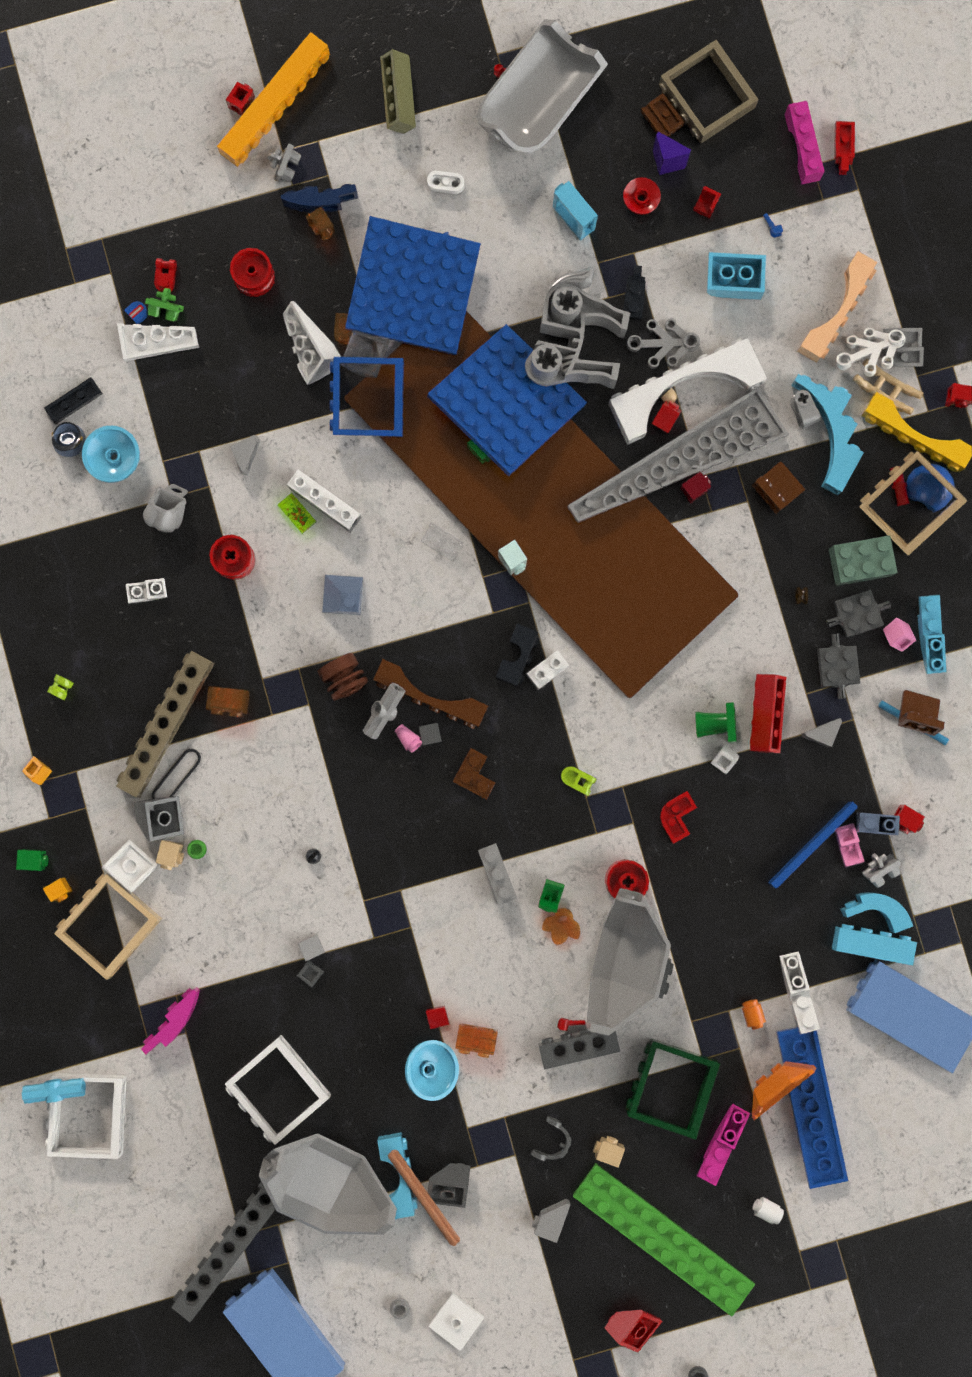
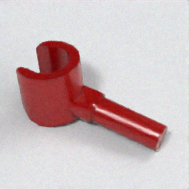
[557,1018,586,1031]

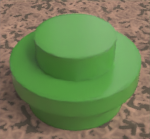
[187,840,207,859]

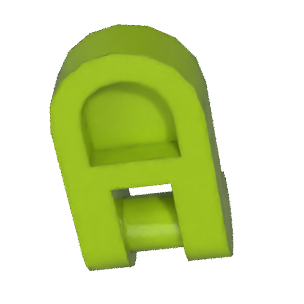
[561,766,597,796]

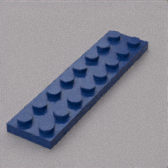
[776,1027,848,1189]

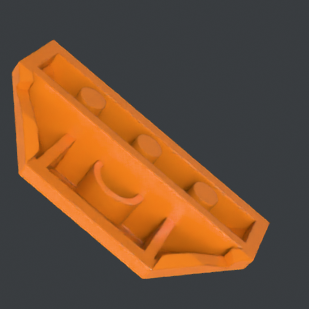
[752,1061,816,1121]

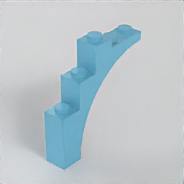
[791,374,864,496]

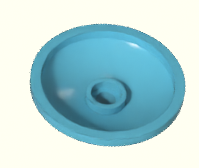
[82,426,140,483]
[405,1040,459,1101]

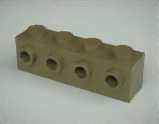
[380,49,416,134]

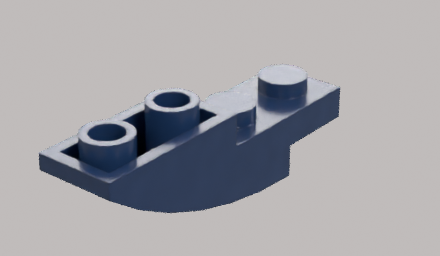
[280,184,358,213]

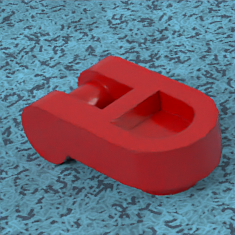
[154,258,177,292]

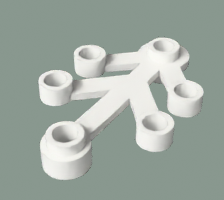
[836,328,905,377]

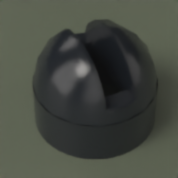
[306,848,322,864]

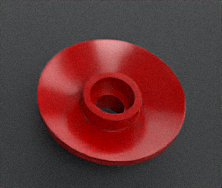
[623,177,661,215]

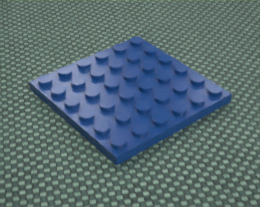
[345,216,481,355]
[427,324,587,476]

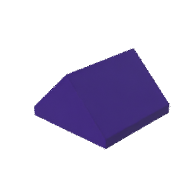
[652,132,691,175]

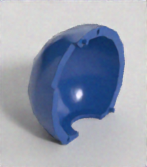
[906,464,955,512]

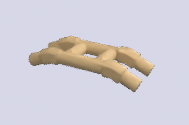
[853,359,924,415]

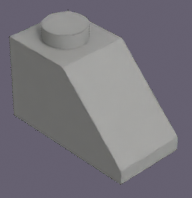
[532,1199,570,1243]

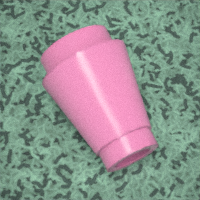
[394,724,422,753]

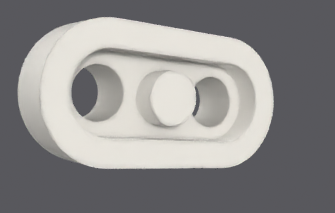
[427,171,465,194]

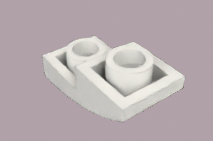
[125,578,167,604]

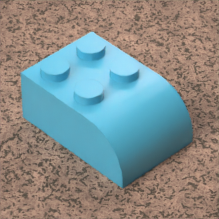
[707,252,766,300]

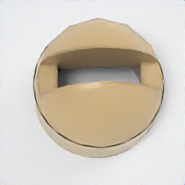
[660,388,677,403]

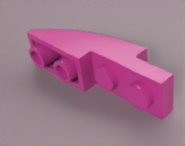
[141,987,200,1055]
[697,1104,750,1186]

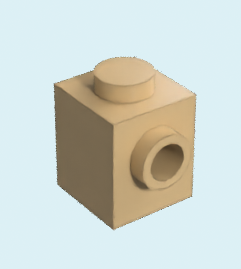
[156,840,184,870]
[593,1136,625,1168]

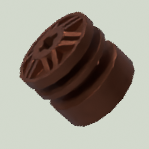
[317,652,369,701]

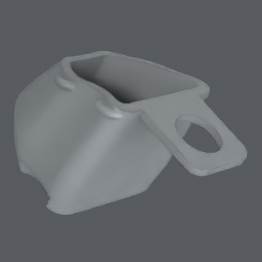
[143,484,188,532]

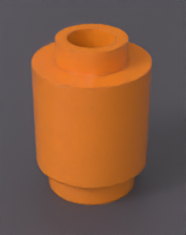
[742,999,766,1030]

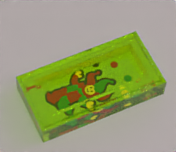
[278,493,317,534]

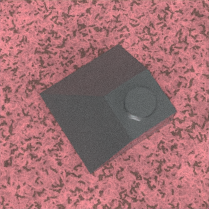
[134,796,184,841]
[428,1163,470,1208]

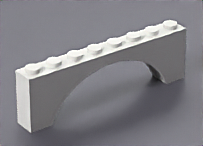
[609,338,767,445]

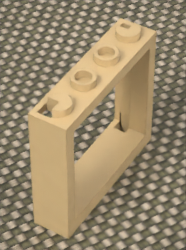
[860,451,967,555]
[54,874,162,980]

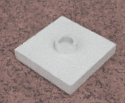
[102,840,158,894]
[429,1292,484,1351]

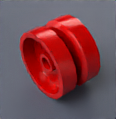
[230,248,275,297]
[209,534,256,580]
[604,859,649,898]

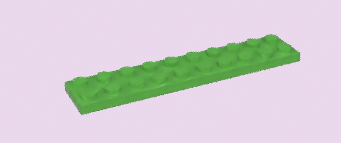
[573,1163,755,1316]

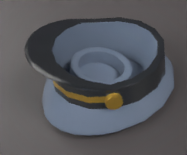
[52,422,85,457]

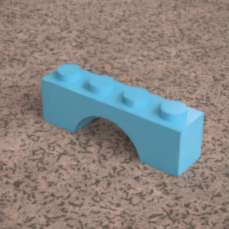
[377,1132,418,1219]

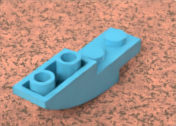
[917,595,946,674]

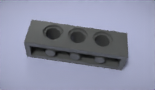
[538,1029,620,1070]

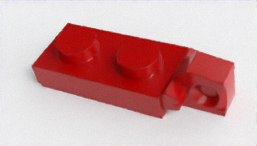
[834,121,855,175]

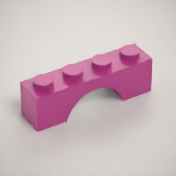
[784,100,824,184]

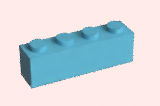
[832,924,917,966]

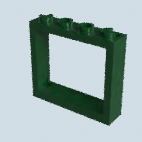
[625,1038,720,1140]

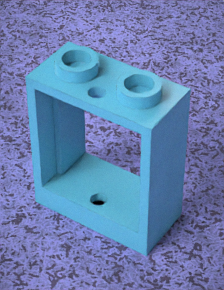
[553,181,598,241]

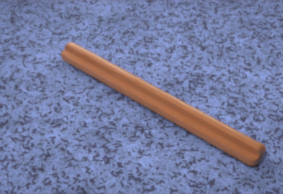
[388,1149,460,1246]

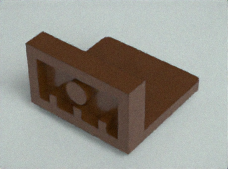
[752,462,805,514]
[898,690,945,736]

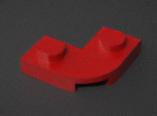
[660,791,697,844]

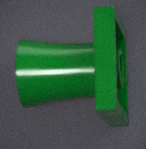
[695,702,737,743]

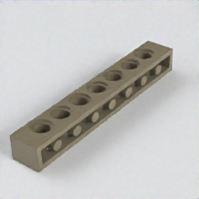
[116,651,215,798]

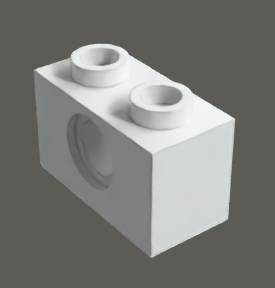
[526,650,569,690]

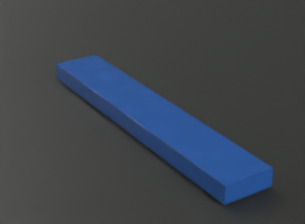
[768,802,858,889]

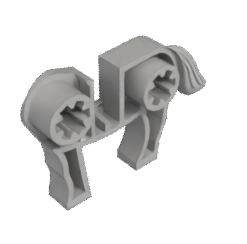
[525,267,630,389]

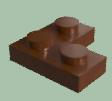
[453,748,495,800]

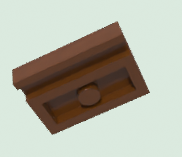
[641,93,685,136]

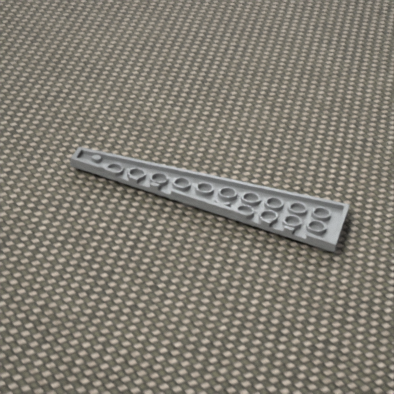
[568,387,789,523]

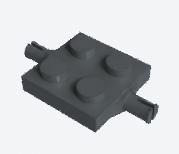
[826,590,891,638]
[817,634,860,699]

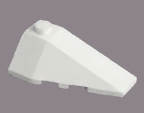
[283,301,341,385]

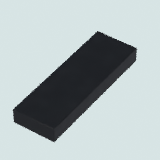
[44,377,103,425]

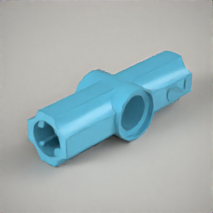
[22,1078,86,1104]

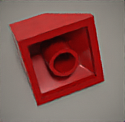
[604,1310,663,1353]

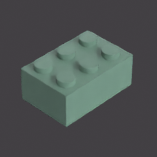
[829,536,898,586]

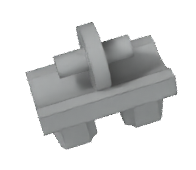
[268,144,301,182]
[862,853,901,888]

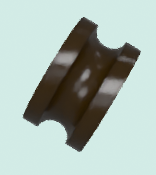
[795,587,808,604]

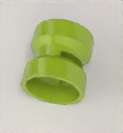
[47,674,74,700]

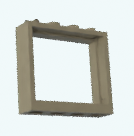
[659,40,759,144]

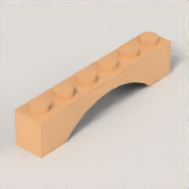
[797,251,877,363]

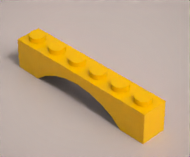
[861,392,972,472]

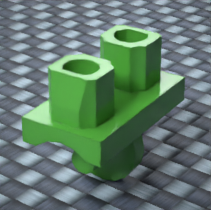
[145,288,184,321]

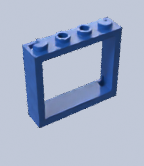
[330,357,404,437]

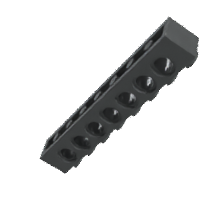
[171,1181,275,1322]

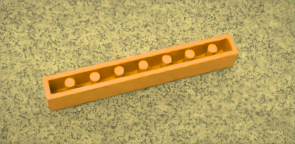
[217,32,330,167]

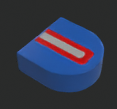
[124,301,148,324]

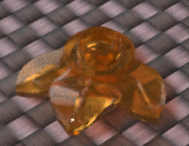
[542,908,580,945]

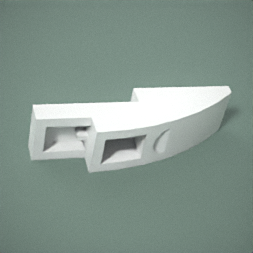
[779,951,820,1034]

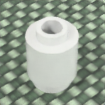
[753,1197,784,1224]

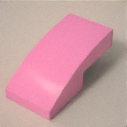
[835,823,865,868]

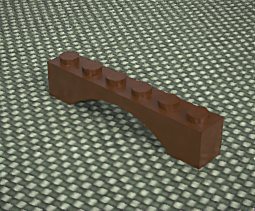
[373,659,488,729]

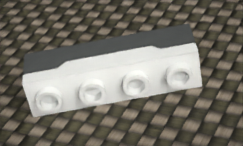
[287,469,362,533]

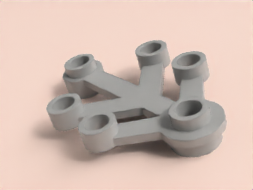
[627,318,700,369]

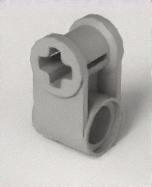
[790,390,821,429]

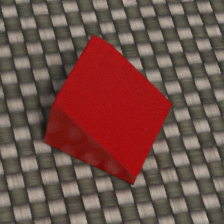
[426,1005,449,1029]

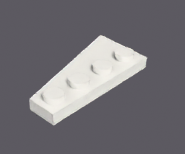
[117,323,199,362]

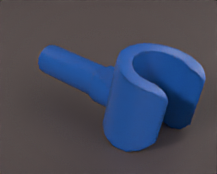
[763,213,783,238]

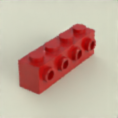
[750,674,787,753]

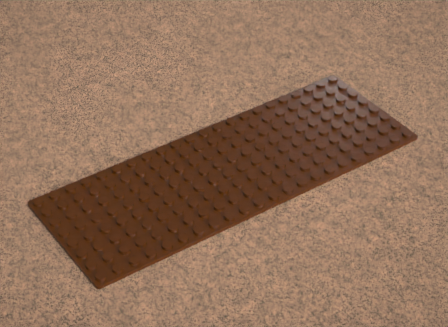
[345,311,738,698]

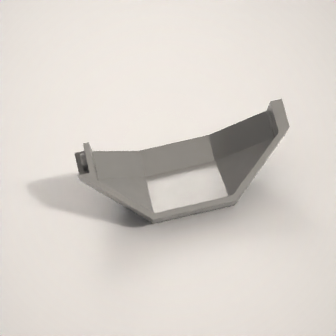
[586,888,671,1036]
[259,1133,397,1235]

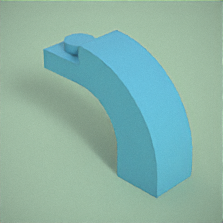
[840,892,913,933]

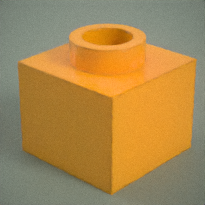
[43,878,72,903]

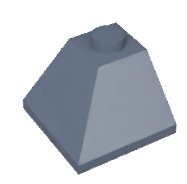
[322,575,363,615]

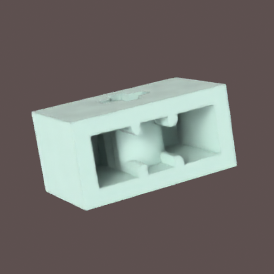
[498,540,527,575]

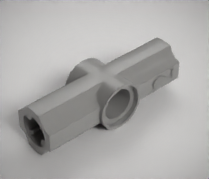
[363,683,406,739]

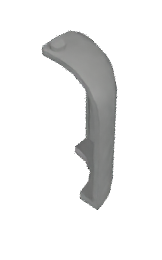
[477,19,608,153]

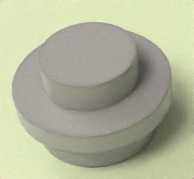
[390,1298,410,1319]

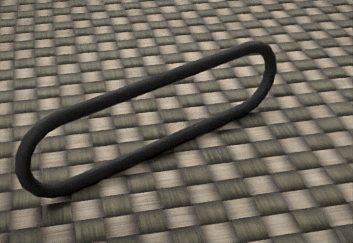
[152,749,201,799]

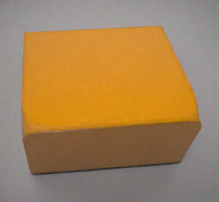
[22,756,52,785]

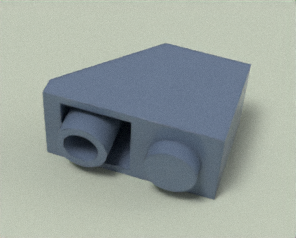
[856,813,900,836]

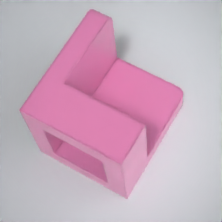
[883,618,916,652]

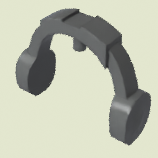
[530,1116,571,1161]

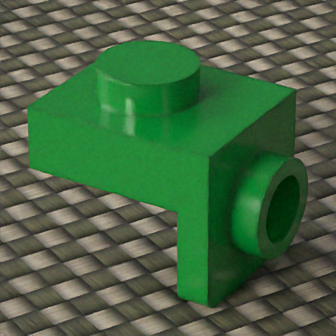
[538,879,565,913]

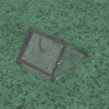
[341,330,389,378]

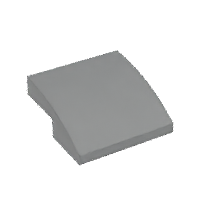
[883,328,924,367]

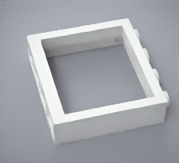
[225,1035,331,1145]
[45,1073,127,1159]

